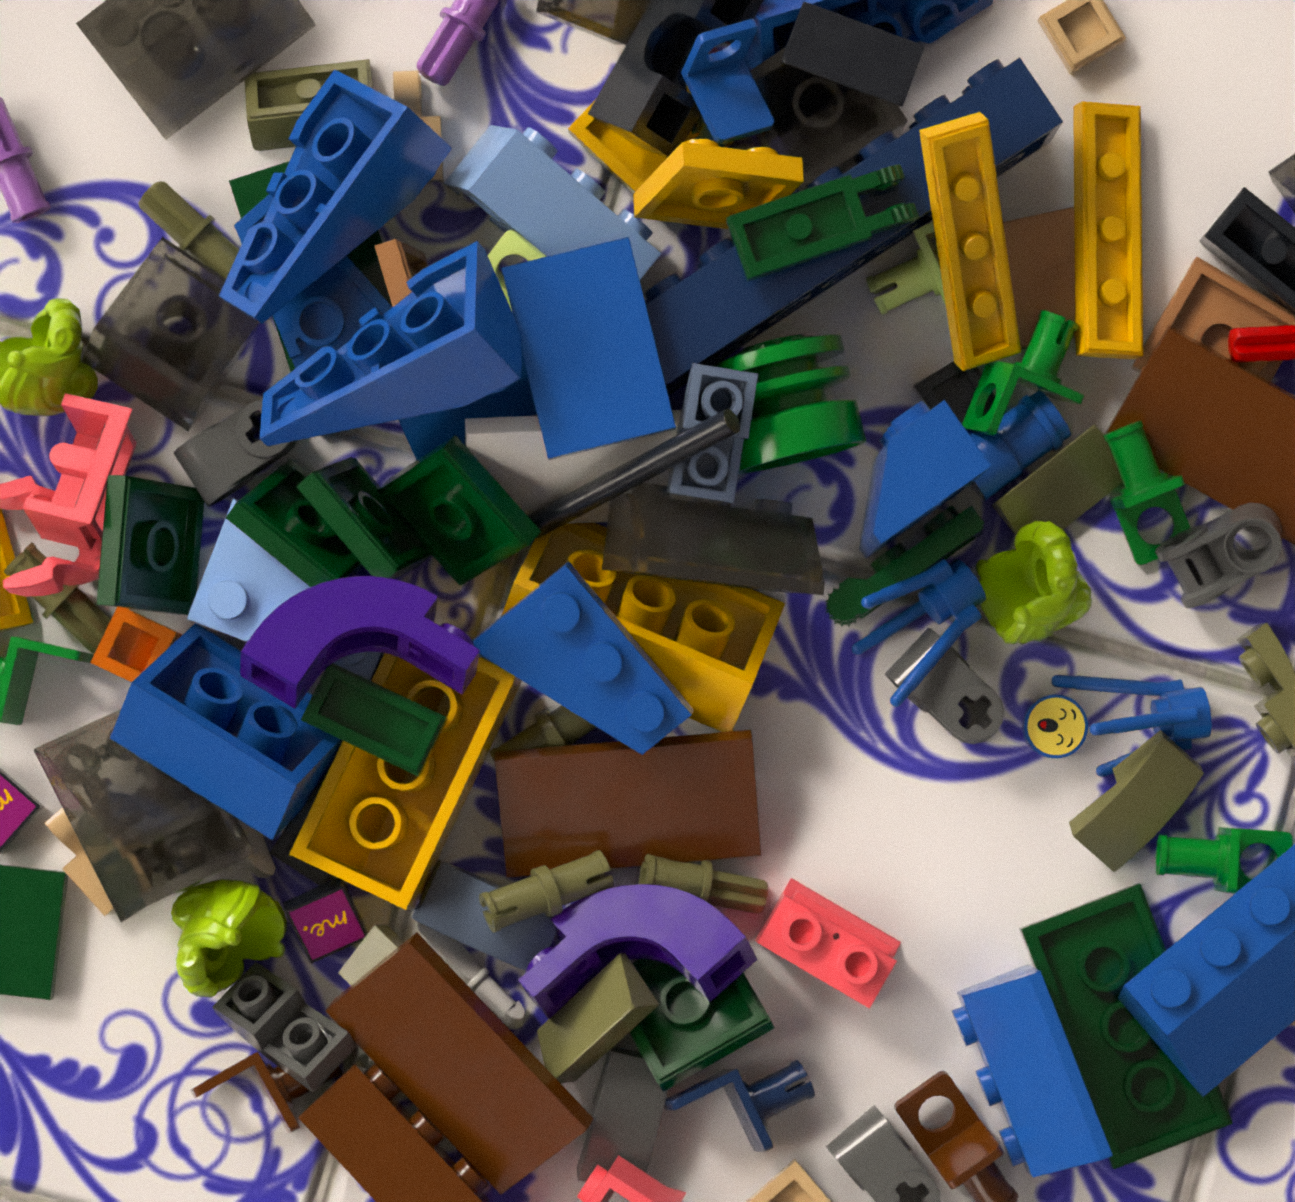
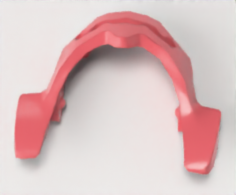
[0,476,102,597]

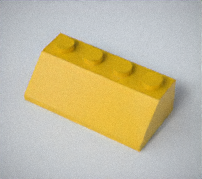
[501,523,785,732]
[289,653,522,910]

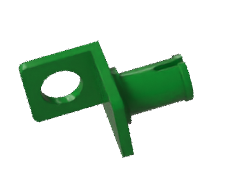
[962,310,1085,436]
[1103,420,1190,565]
[0,636,94,725]
[1155,827,1293,893]

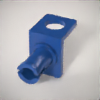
[681,19,774,147]

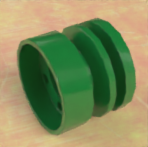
[712,334,866,474]

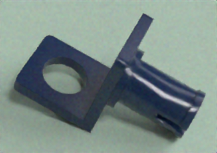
[664,1060,815,1152]

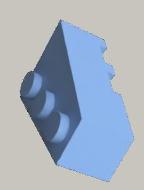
[443,125,661,280]
[187,498,384,681]

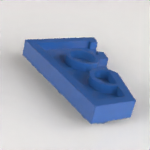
[234,194,392,368]
[472,561,694,755]

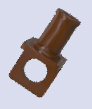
[190,1052,342,1133]
[894,1071,1019,1202]

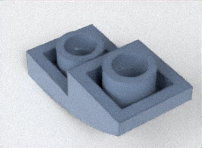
[666,363,758,503]
[412,859,557,971]

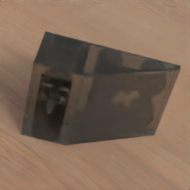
[33,709,255,922]

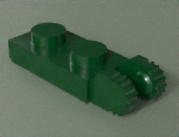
[726,164,919,282]
[825,505,985,627]

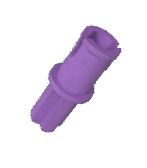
[416,0,499,86]
[0,97,51,223]

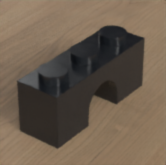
[588,0,764,158]

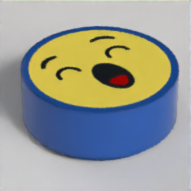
[1022,694,1088,758]

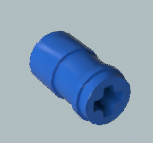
[970,390,1072,501]

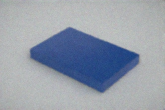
[501,237,676,460]

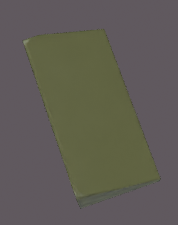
[244,59,373,151]
[992,424,1123,536]
[537,953,659,1083]

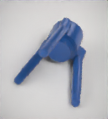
[852,559,986,707]
[1051,675,1212,777]

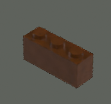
[298,1059,490,1202]

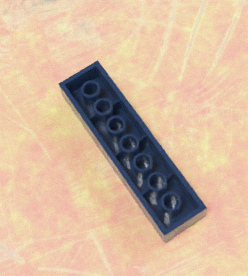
[644,57,1063,396]

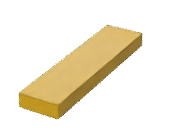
[1073,101,1143,360]
[919,112,1021,371]

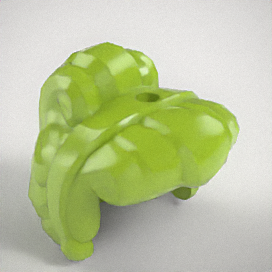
[0,298,98,416]
[975,521,1092,645]
[171,879,287,998]

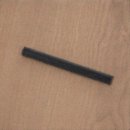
[527,409,740,538]

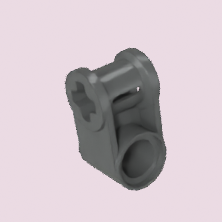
[173,400,298,507]
[1155,503,1282,608]
[885,628,1004,744]
[826,1105,941,1202]

